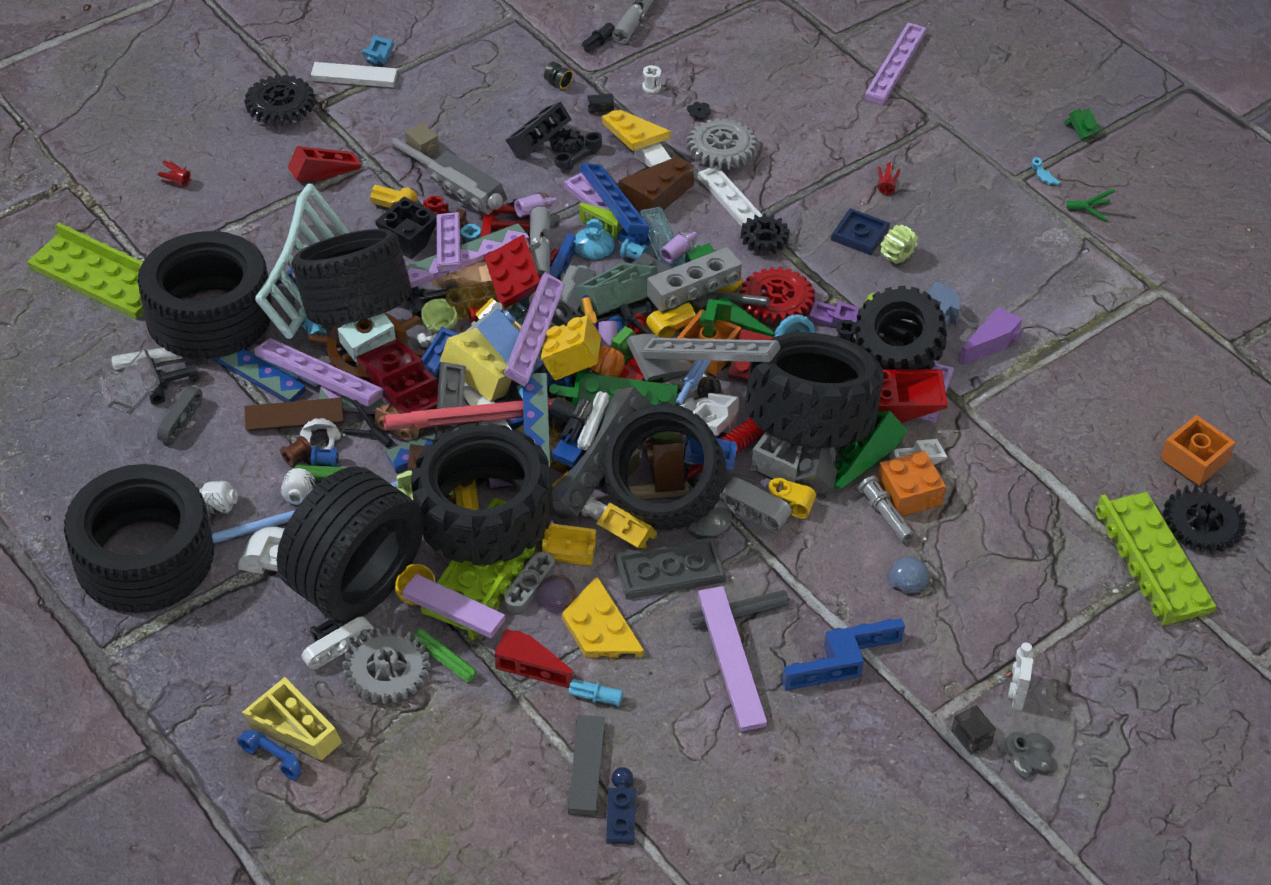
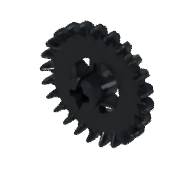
[244,75,315,126]
[1163,484,1247,553]

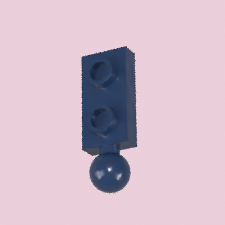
[606,767,636,845]

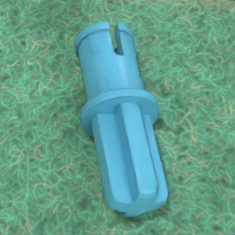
[569,679,623,707]

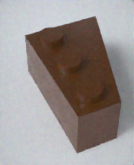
[619,156,695,220]
[642,431,685,492]

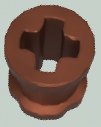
[280,436,312,467]

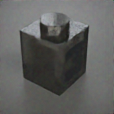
[951,705,996,755]

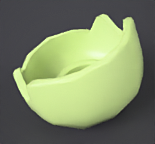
[421,299,458,334]

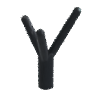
[620,304,652,334]
[343,400,393,447]

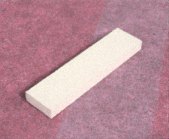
[311,62,397,88]
[698,165,762,227]

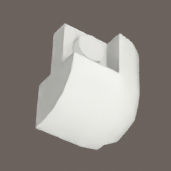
[680,393,739,436]
[238,527,284,574]

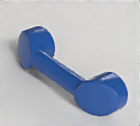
[237,730,302,781]

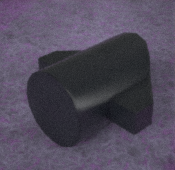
[587,93,614,112]

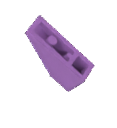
[959,307,1023,365]

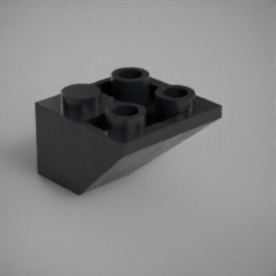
[375,196,438,260]

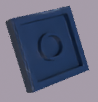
[831,208,890,255]

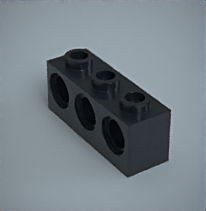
[505,101,572,158]

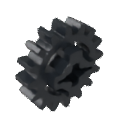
[740,213,790,255]

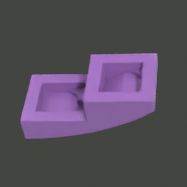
[808,300,860,328]

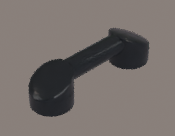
[554,132,602,170]

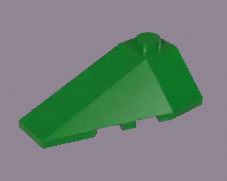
[834,411,908,489]

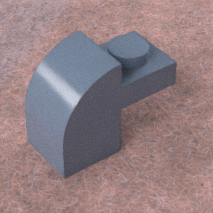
[927,281,961,328]

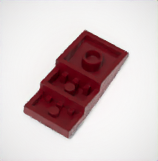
[356,339,438,414]

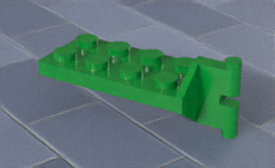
[549,372,678,406]

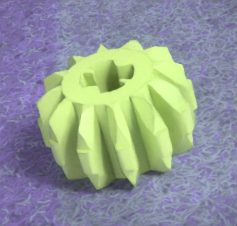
[880,225,918,264]

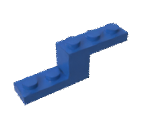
[782,618,905,690]

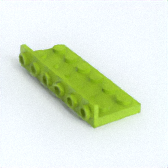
[27,223,143,319]
[1095,492,1217,626]
[421,498,545,641]

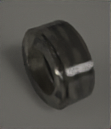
[697,377,721,398]

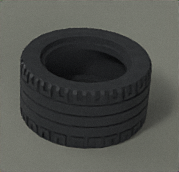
[138,231,273,359]
[64,464,214,613]
[276,466,424,621]

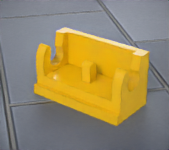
[596,503,658,549]
[542,523,596,566]

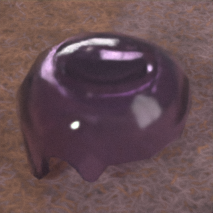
[537,574,577,613]

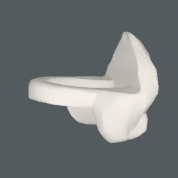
[300,418,341,449]

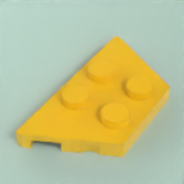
[562,577,644,658]

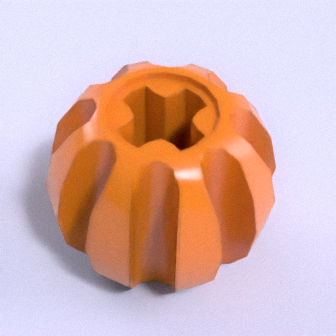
[590,345,625,377]

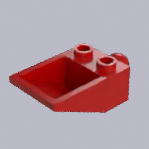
[878,369,948,423]

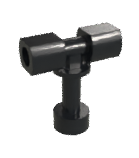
[406,282,459,321]
[139,358,199,404]

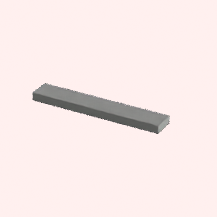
[641,338,780,362]

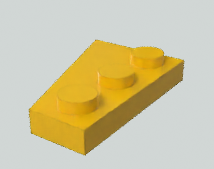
[602,110,671,151]

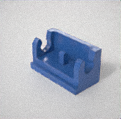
[683,435,737,470]

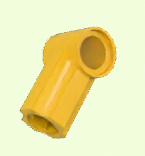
[370,185,418,208]
[646,302,696,338]
[454,479,479,510]

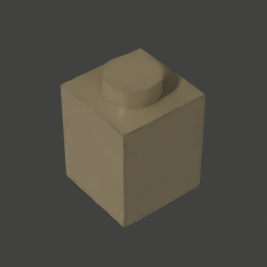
[405,123,439,157]

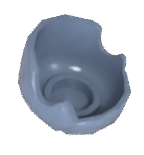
[887,556,930,594]

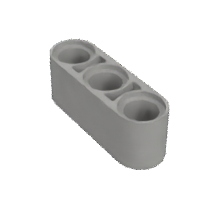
[720,477,792,532]

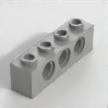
[647,247,742,312]

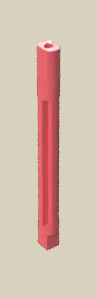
[383,397,566,431]

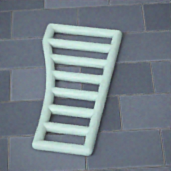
[255,184,350,339]

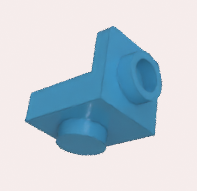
[361,35,395,66]

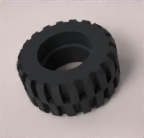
[855,286,947,370]

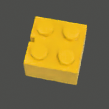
[541,315,601,380]

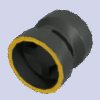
[544,61,573,89]

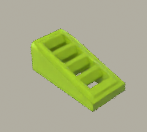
[579,202,623,239]

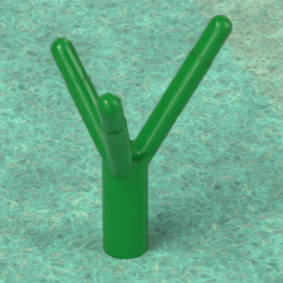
[1067,189,1115,222]

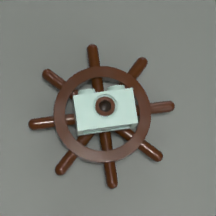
[308,313,426,384]

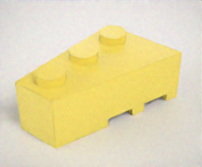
[440,327,512,402]
[242,677,342,761]

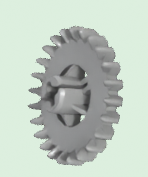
[687,119,758,170]
[342,627,431,704]

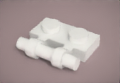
[1008,642,1033,711]

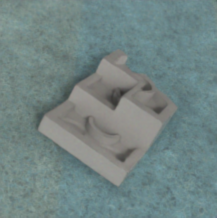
[626,334,693,381]

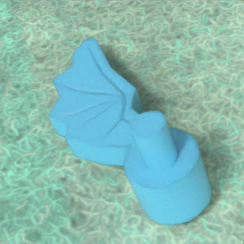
[1031,157,1060,186]

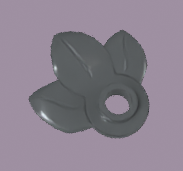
[1005,732,1053,779]

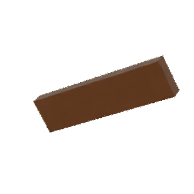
[244,397,344,431]

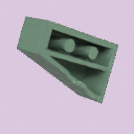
[576,263,658,316]

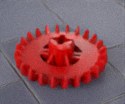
[739,267,815,326]

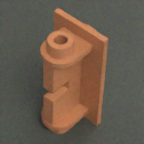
[374,404,425,441]

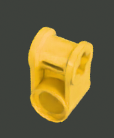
[768,478,816,519]

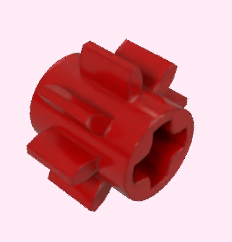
[423,196,449,214]

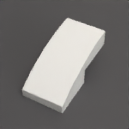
[889,439,947,465]

